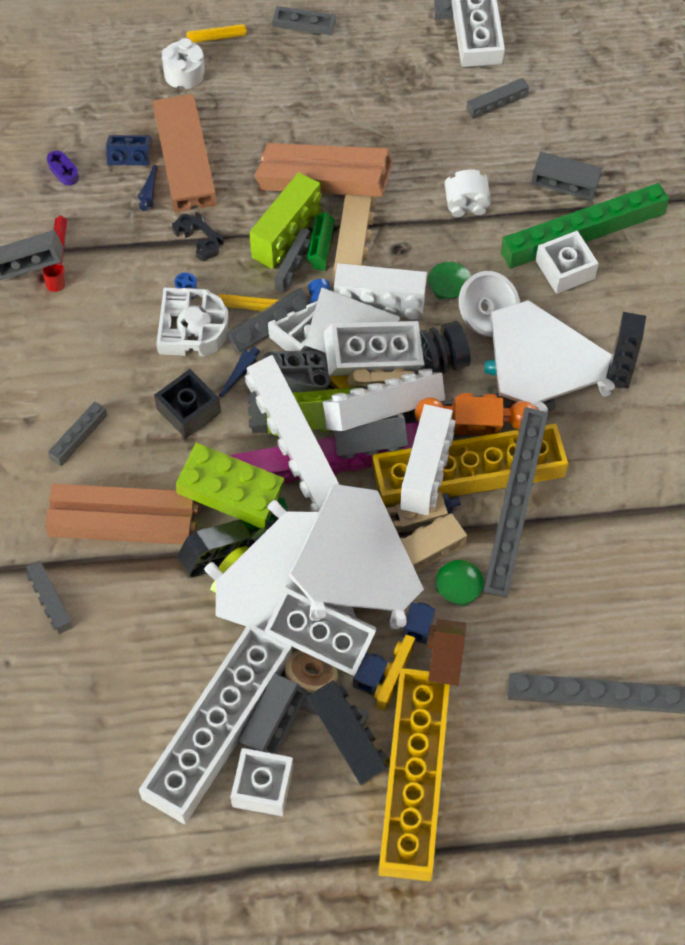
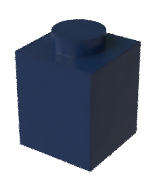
[403,602,435,644]
[353,653,388,696]

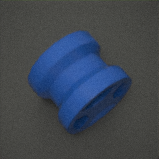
[174,272,197,299]

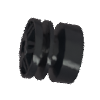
[420,321,471,374]

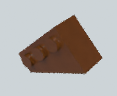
[428,619,466,686]

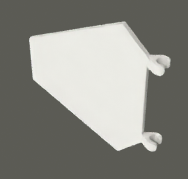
[491,300,615,412]
[289,484,424,629]
[204,500,356,631]

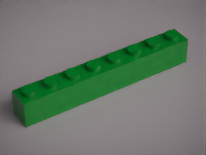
[501,183,669,269]

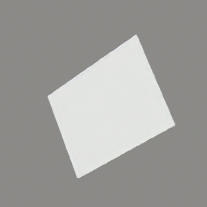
[305,287,400,353]

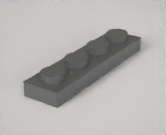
[226,288,310,352]

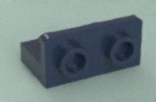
[106,135,152,166]

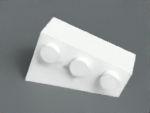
[268,300,318,351]

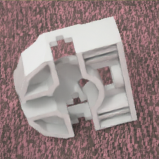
[157,288,229,357]

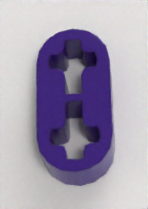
[47,151,79,186]

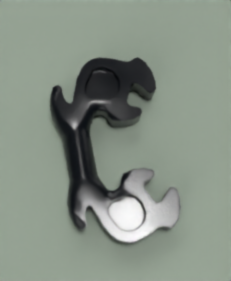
[172,212,224,261]

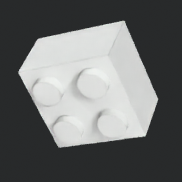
[536,231,599,294]
[231,748,293,816]

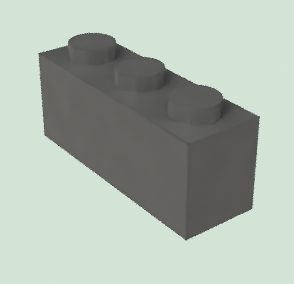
[531,152,602,201]
[0,230,63,280]
[332,413,408,459]
[238,674,309,754]

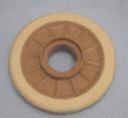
[285,650,338,693]

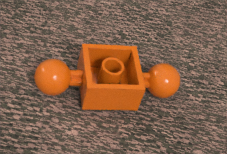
[415,393,537,436]

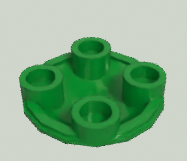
[428,262,471,300]
[436,560,484,607]

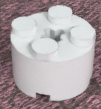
[162,38,205,89]
[445,170,491,217]

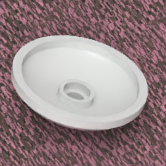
[459,271,520,338]

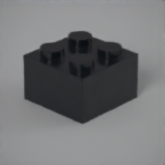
[154,369,221,439]

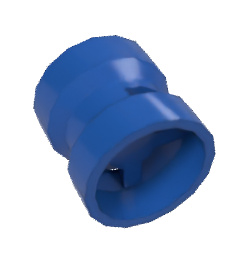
[308,279,330,303]

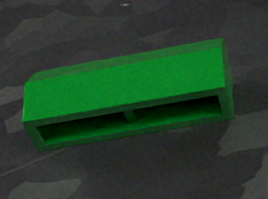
[307,212,335,271]

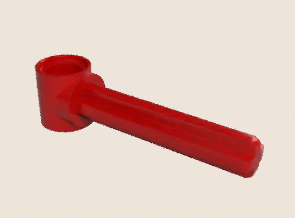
[43,215,68,292]

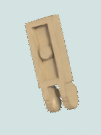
[347,368,414,388]
[386,491,448,530]

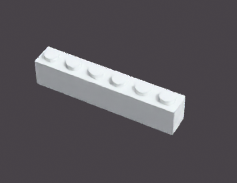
[323,369,445,431]

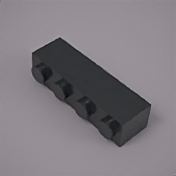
[607,312,646,389]
[307,680,390,786]

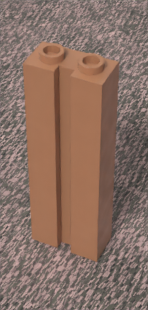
[152,94,217,213]
[255,143,393,197]
[45,484,199,544]

